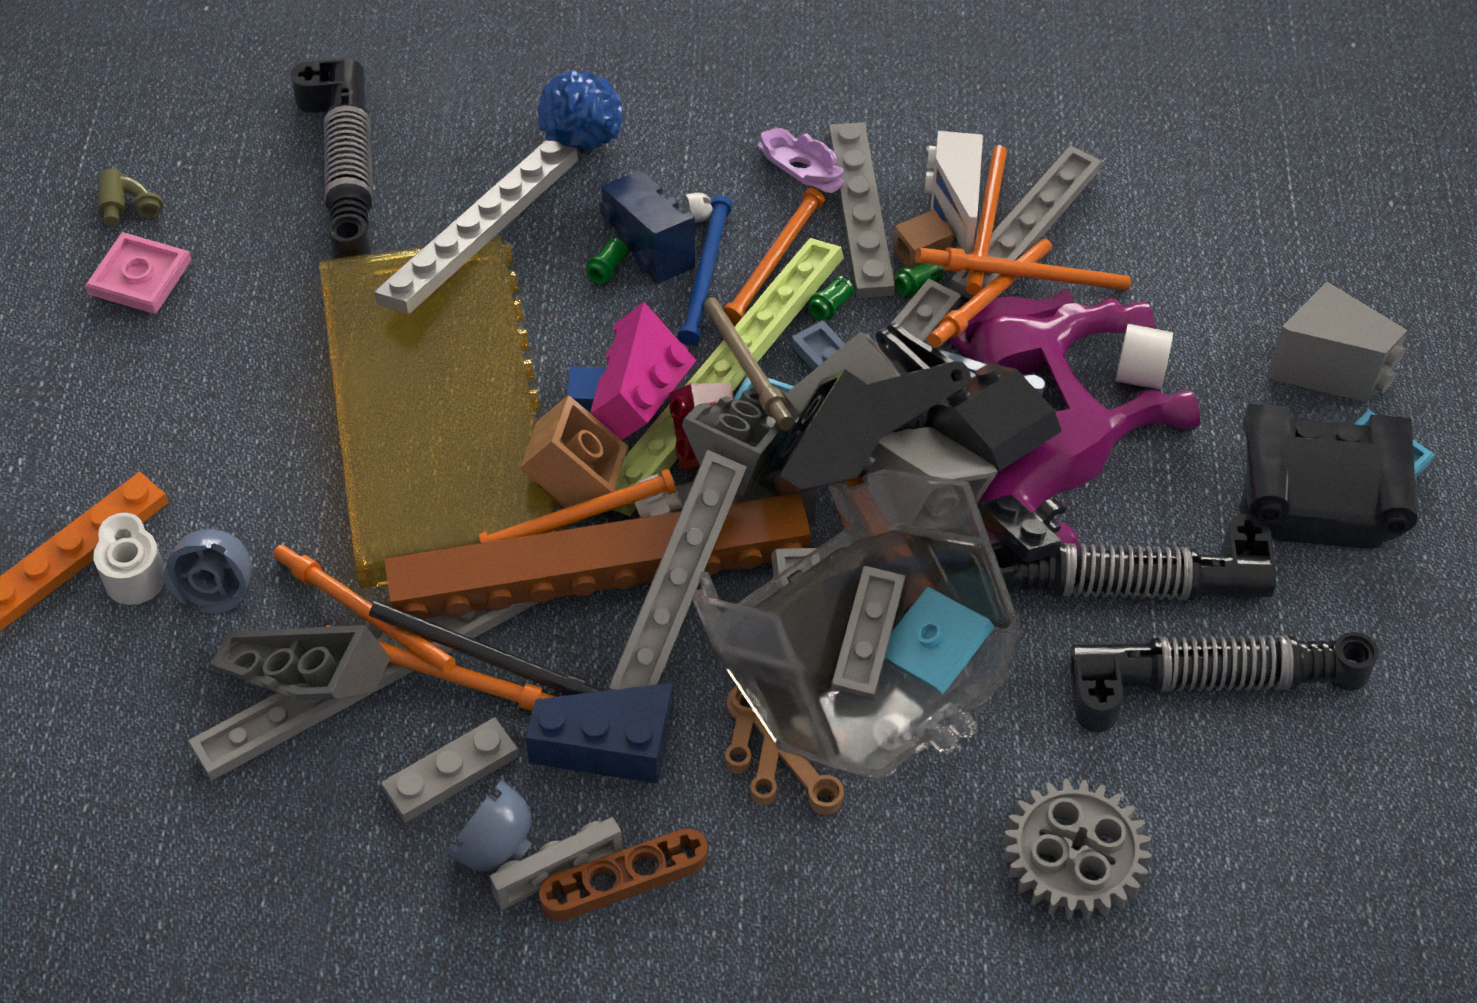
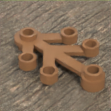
[725,681,848,815]

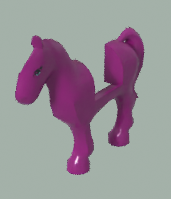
[948,288,1201,552]

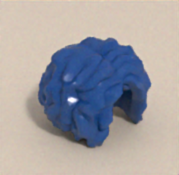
[537,70,623,150]

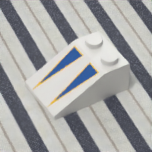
[924,131,983,254]

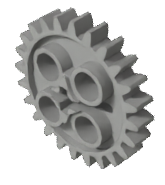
[1003,779,1152,921]

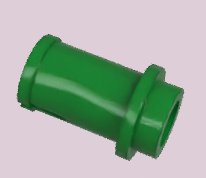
[586,238,628,284]
[894,263,944,297]
[808,276,854,321]

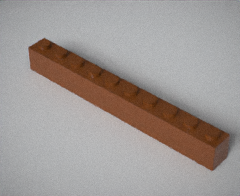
[384,493,811,619]

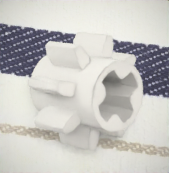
[635,474,682,518]

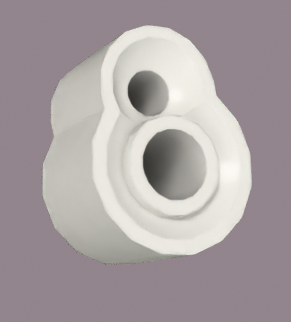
[1115,324,1173,391]
[93,512,166,605]

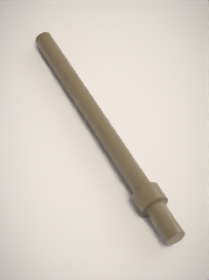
[704,298,795,431]

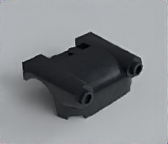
[1239,403,1417,548]

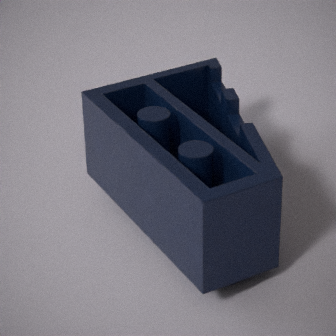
[599,170,695,284]
[526,682,674,784]

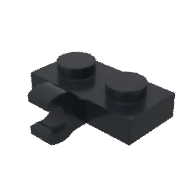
[976,495,1066,563]

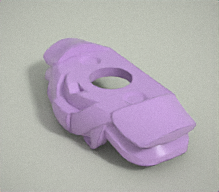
[757,128,844,193]

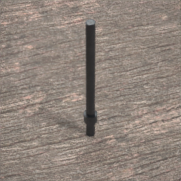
[369,600,603,696]

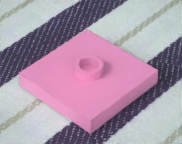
[85,232,192,314]

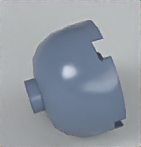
[164,528,253,613]
[446,779,532,872]

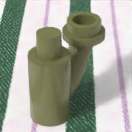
[98,169,163,226]

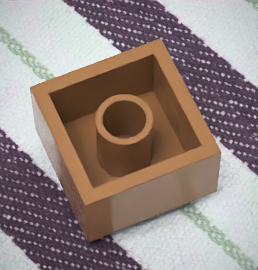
[520,395,628,508]

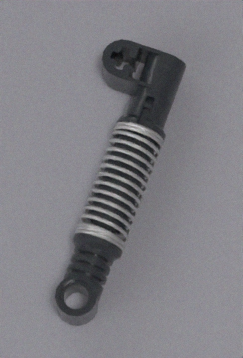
[290,59,373,267]
[977,513,1276,601]
[1070,632,1378,733]

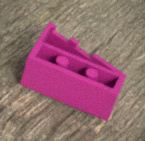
[590,302,696,440]

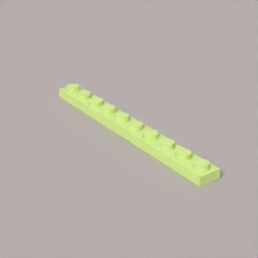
[613,238,844,516]

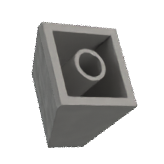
[1267,282,1407,402]
[784,332,901,420]
[861,427,998,537]

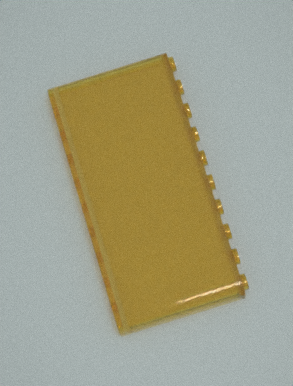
[319,235,562,588]

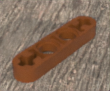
[539,828,708,921]

